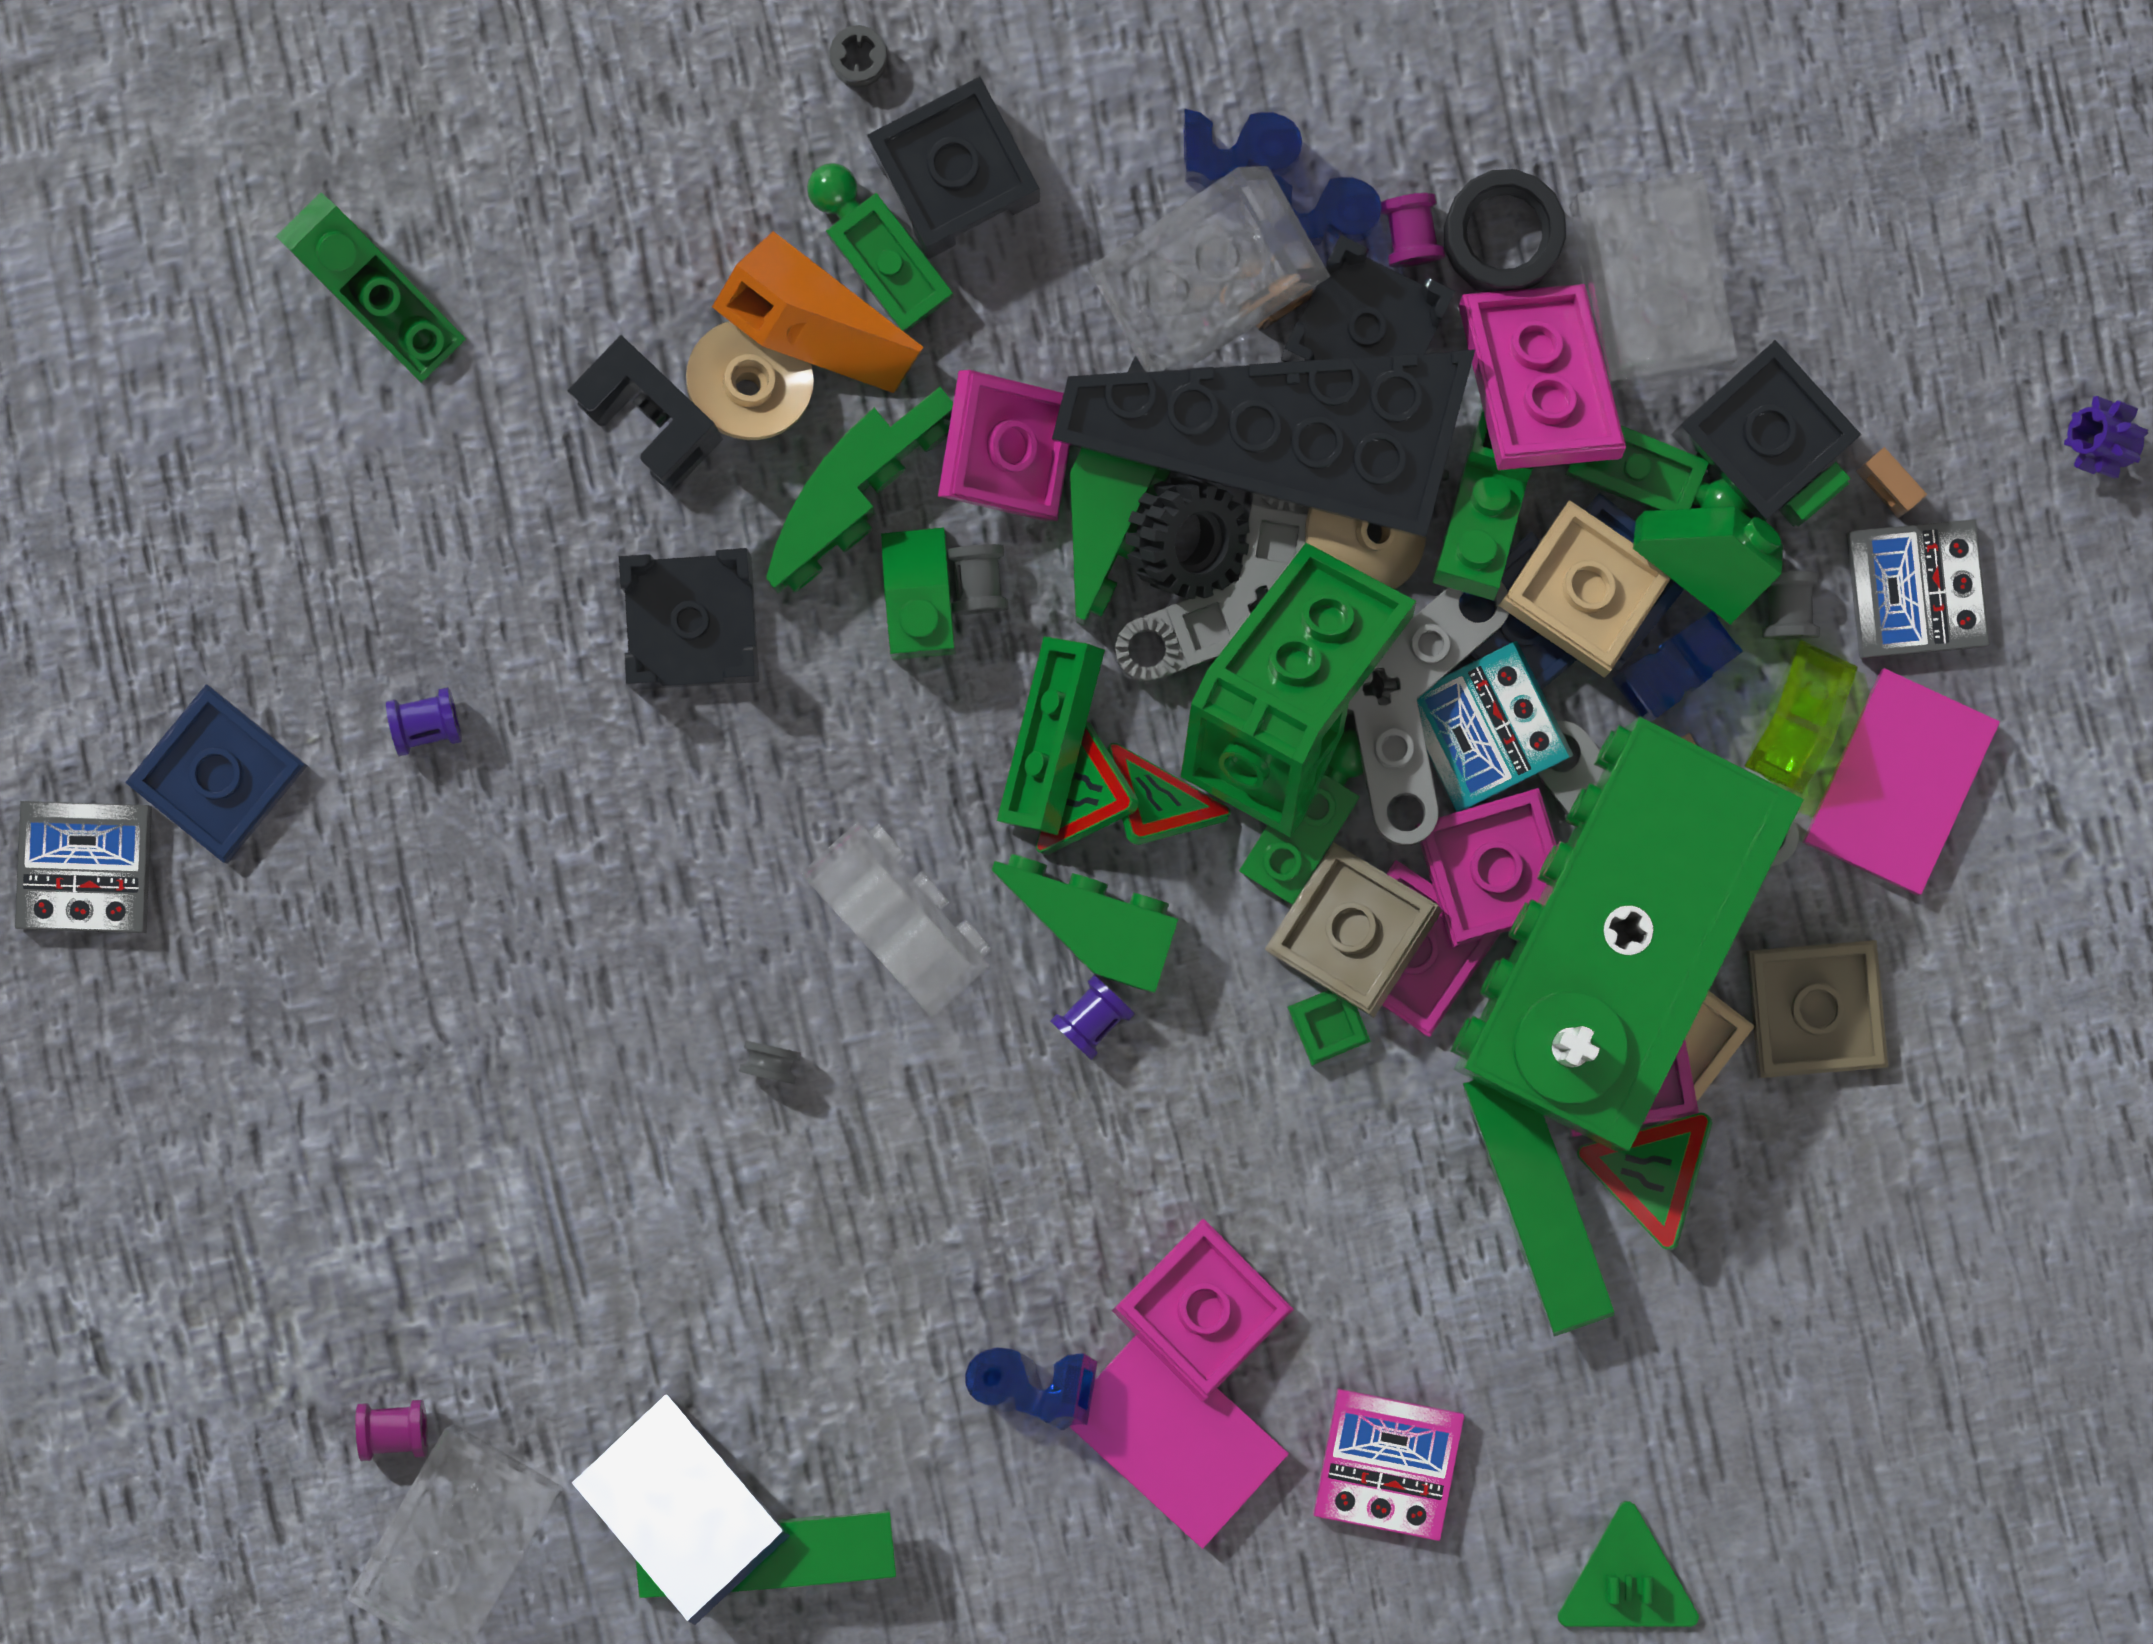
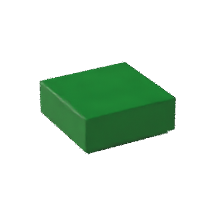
[1779,462,1851,527]
[1287,990,1371,1066]

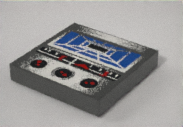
[1846,519,1990,659]
[15,801,152,933]

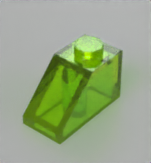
[1744,640,1858,794]

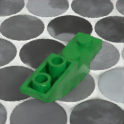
[766,387,953,594]
[1433,405,1533,601]

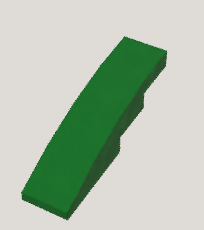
[1463,1080,1615,1337]
[636,1510,896,1598]

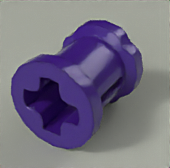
[386,687,462,757]
[1050,975,1135,1060]

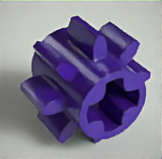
[2064,396,2148,479]

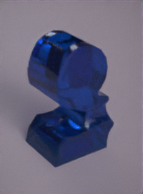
[1183,108,1302,190]
[1262,172,1382,253]
[1612,611,1743,722]
[965,1347,1098,1431]

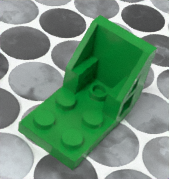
[1181,543,1416,837]

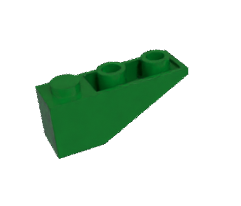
[276,192,466,383]
[1070,448,1171,626]
[992,854,1178,994]

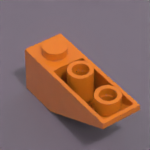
[712,231,924,393]

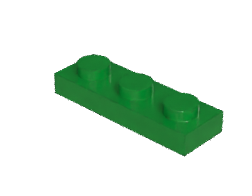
[997,636,1105,835]

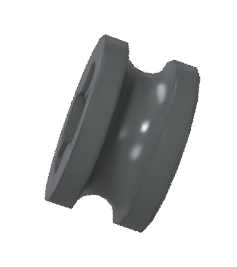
[829,25,887,87]
[739,1041,801,1084]

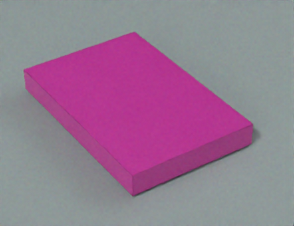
[1458,284,1626,470]
[1802,668,2000,896]
[1060,1335,1289,1549]

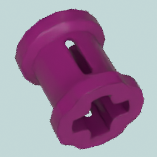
[1379,193,1445,268]
[355,1399,428,1461]

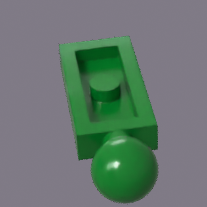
[807,163,954,333]
[1565,425,1749,516]
[1239,727,1364,905]

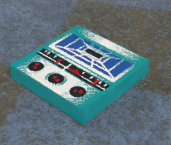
[1417,641,1574,812]

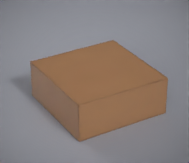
[1856,447,1927,518]

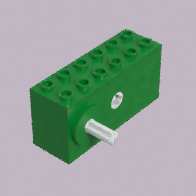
[1450,717,1804,1151]

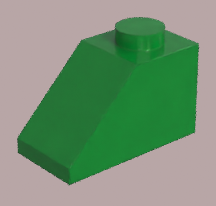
[1633,506,1783,625]
[881,528,956,660]

